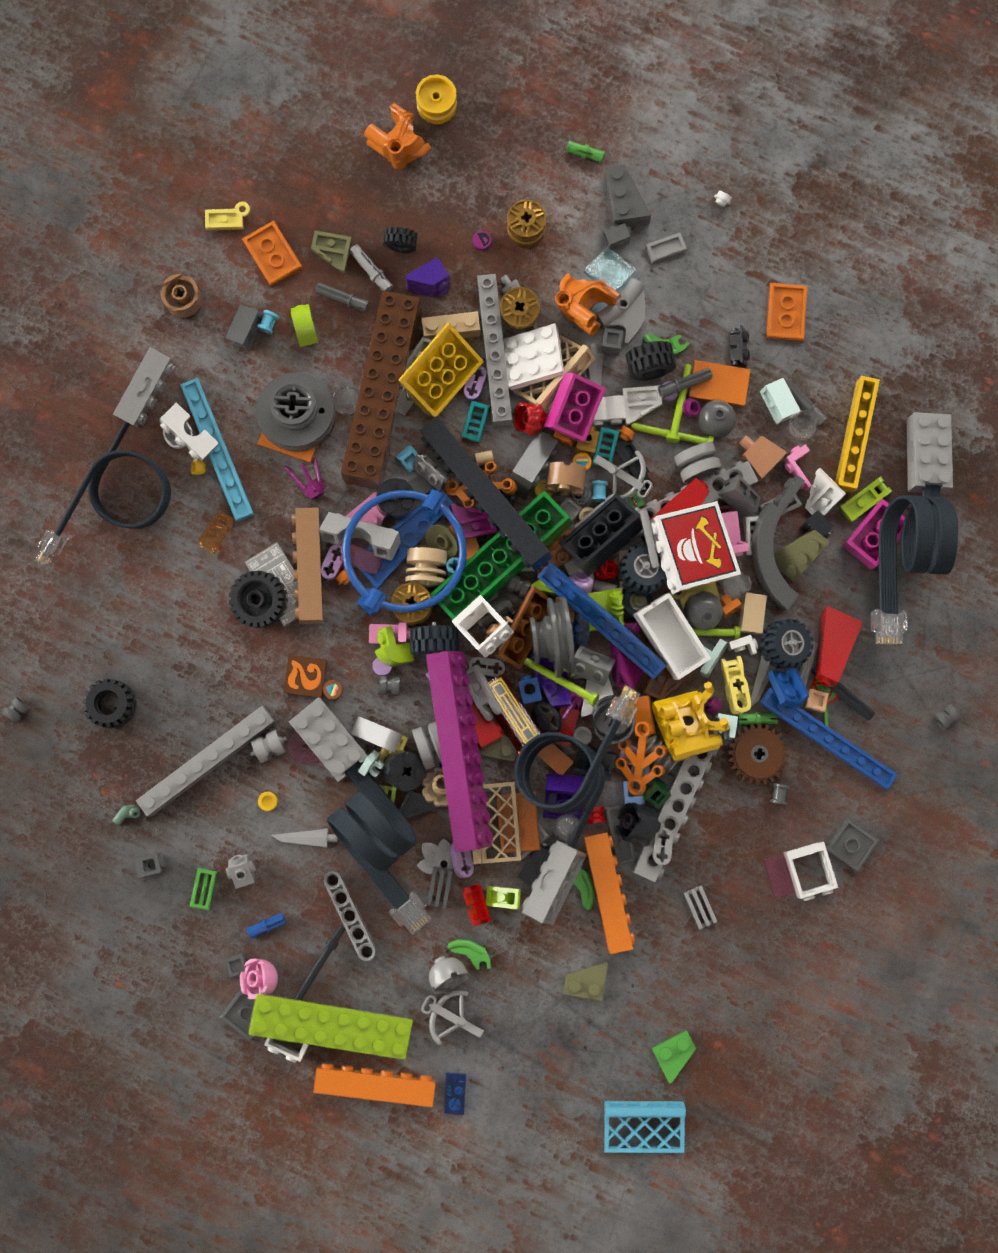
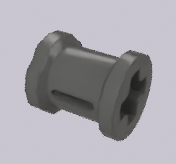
[770,783,790,805]

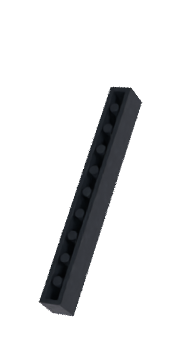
[419,416,553,572]

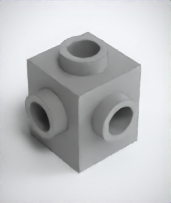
[226,854,256,889]

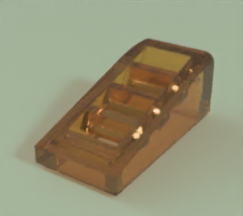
[198,511,235,554]

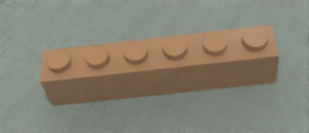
[292,508,323,624]

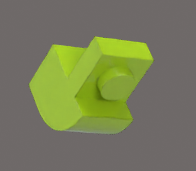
[291,304,318,347]
[375,626,414,667]

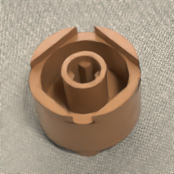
[160,274,202,318]
[545,462,586,498]

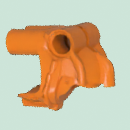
[364,103,431,170]
[555,273,621,336]

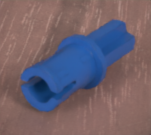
[246,913,286,939]

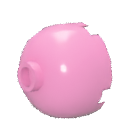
[240,959,278,999]

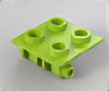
[588,587,624,631]

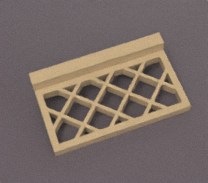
[513,335,595,415]
[472,782,522,864]

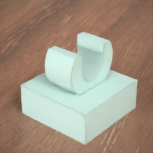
[358,750,384,777]

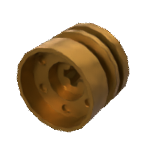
[507,200,546,248]
[500,287,540,330]
[391,582,433,627]

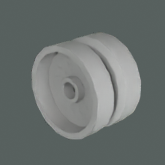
[674,442,723,483]
[412,722,442,770]

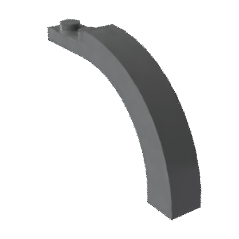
[752,476,805,610]

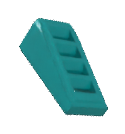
[462,401,491,442]
[592,427,619,466]

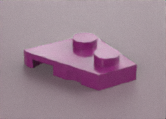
[449,504,497,540]

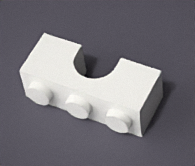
[159,403,218,461]

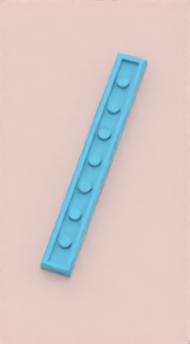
[180,377,254,522]

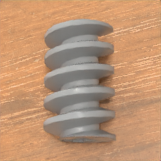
[636,735,678,774]

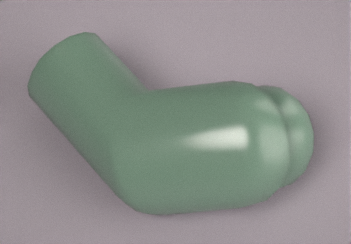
[112,805,141,826]

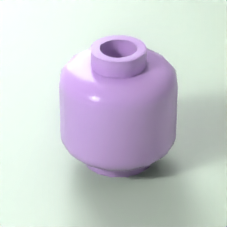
[569,571,593,594]

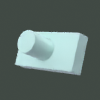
[700,639,727,679]

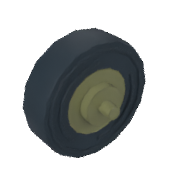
[622,589,654,620]

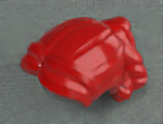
[513,402,547,436]

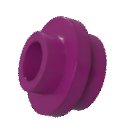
[682,398,700,418]
[705,698,723,715]

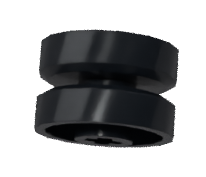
[591,695,635,744]

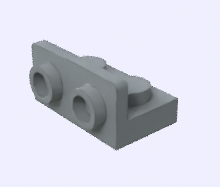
[574,645,616,686]

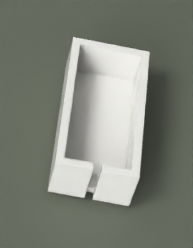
[633,593,711,680]

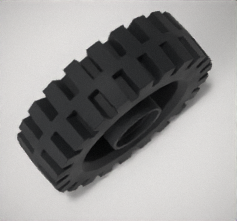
[229,571,288,628]

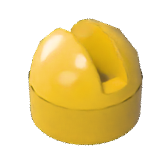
[191,459,206,475]

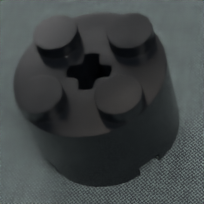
[376,478,415,520]
[382,750,427,792]
[616,802,661,847]

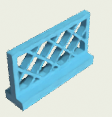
[604,1101,686,1153]

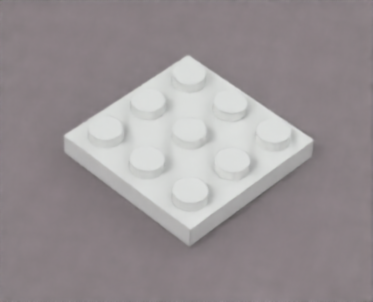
[503,323,564,390]

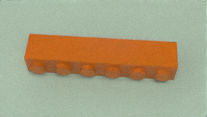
[583,832,635,954]
[313,1063,436,1107]

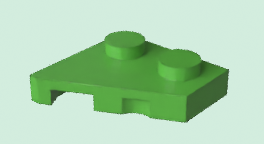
[651,1030,696,1084]

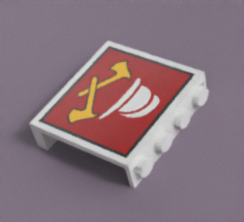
[650,501,741,595]

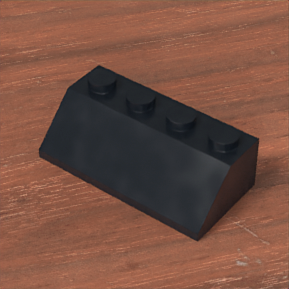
[559,493,643,577]

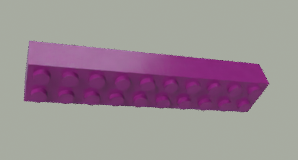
[426,651,493,853]

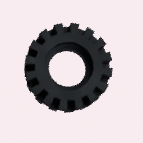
[383,226,418,253]

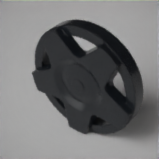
[530,702,562,734]

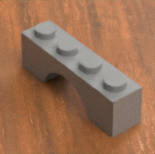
[319,512,401,561]

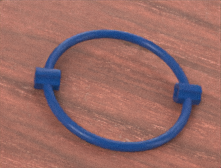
[342,489,467,613]

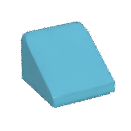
[395,445,418,473]

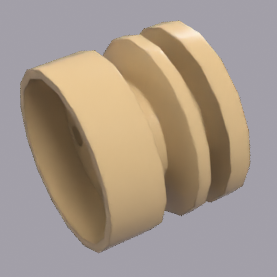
[405,547,447,588]

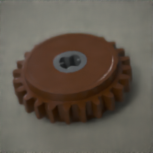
[727,723,789,785]

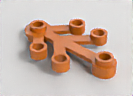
[445,461,517,508]
[615,721,668,796]

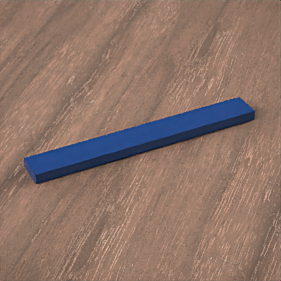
[537,562,667,680]
[759,688,898,790]

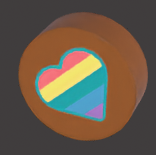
[323,680,343,700]

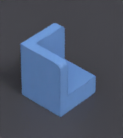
[622,781,645,805]

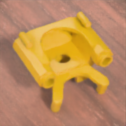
[652,682,730,762]

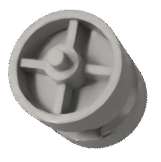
[250,729,287,764]

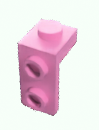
[784,444,812,491]
[721,511,749,556]
[369,622,411,644]

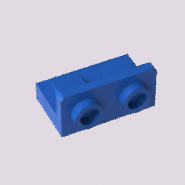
[767,667,809,708]

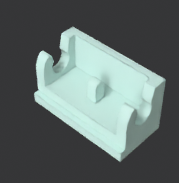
[760,378,800,425]
[713,714,738,740]

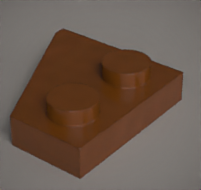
[643,667,693,700]

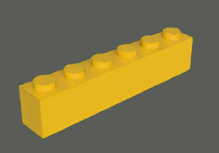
[835,376,880,493]

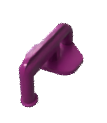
[610,622,643,690]

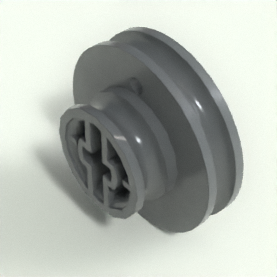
[256,372,336,452]
[529,596,575,678]

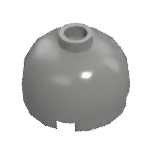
[429,956,469,994]

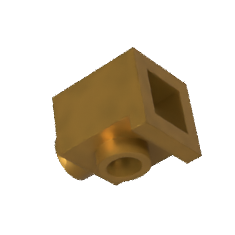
[575,426,599,457]

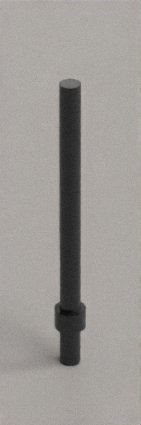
[293,925,346,1001]

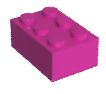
[544,373,606,442]
[842,499,905,570]

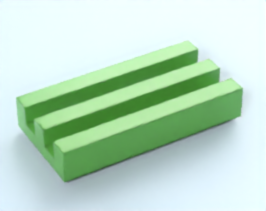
[190,868,218,910]

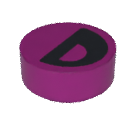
[473,231,491,251]

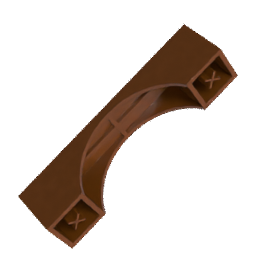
[341,290,422,490]

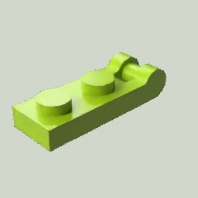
[839,476,892,523]

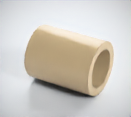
[475,450,494,466]

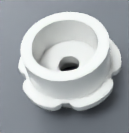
[714,191,732,207]

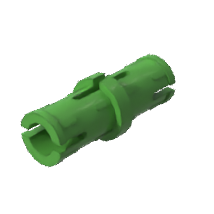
[566,141,605,163]
[738,712,778,727]

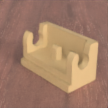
[739,593,767,635]

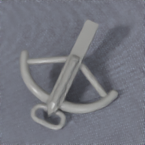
[594,450,653,500]
[421,990,484,1045]

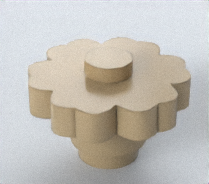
[422,767,448,807]

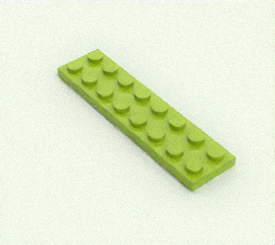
[248,993,413,1060]

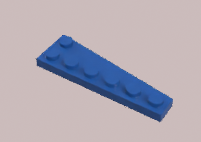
[353,489,453,589]

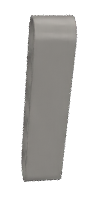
[324,871,377,961]

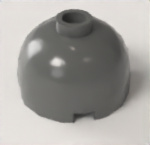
[698,400,736,439]
[684,591,723,631]

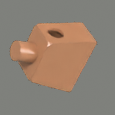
[739,435,787,482]

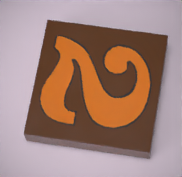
[283,655,327,698]

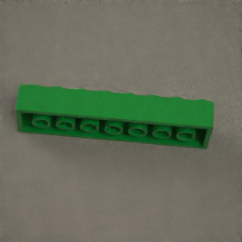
[430,491,573,620]

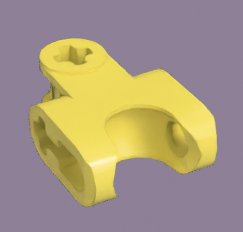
[720,656,751,715]

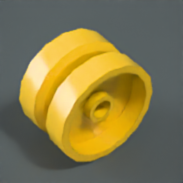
[416,75,457,125]

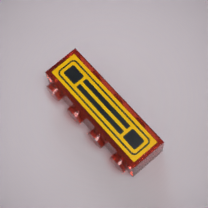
[488,674,542,753]

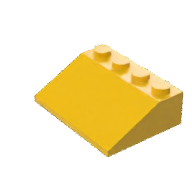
[399,323,484,418]

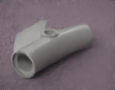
[595,279,645,345]

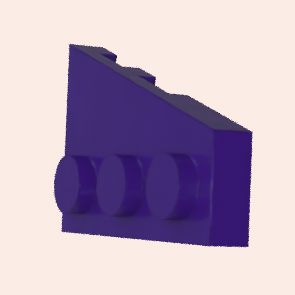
[527,655,571,709]

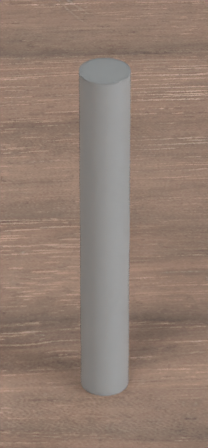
[639,509,660,568]

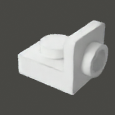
[727,635,758,656]

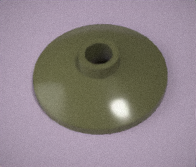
[425,524,459,559]

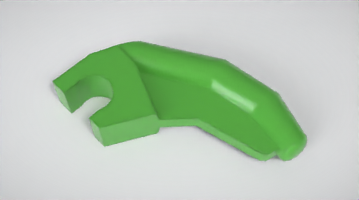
[643,334,690,356]
[573,869,595,910]
[447,939,491,969]

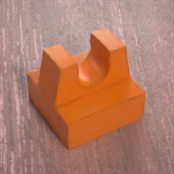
[720,594,742,619]

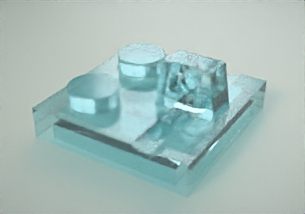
[584,247,636,291]

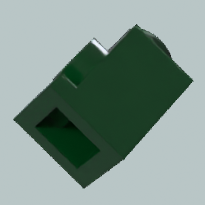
[643,777,671,809]

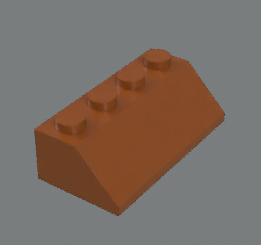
[494,586,555,670]

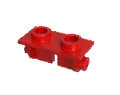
[463,884,491,927]

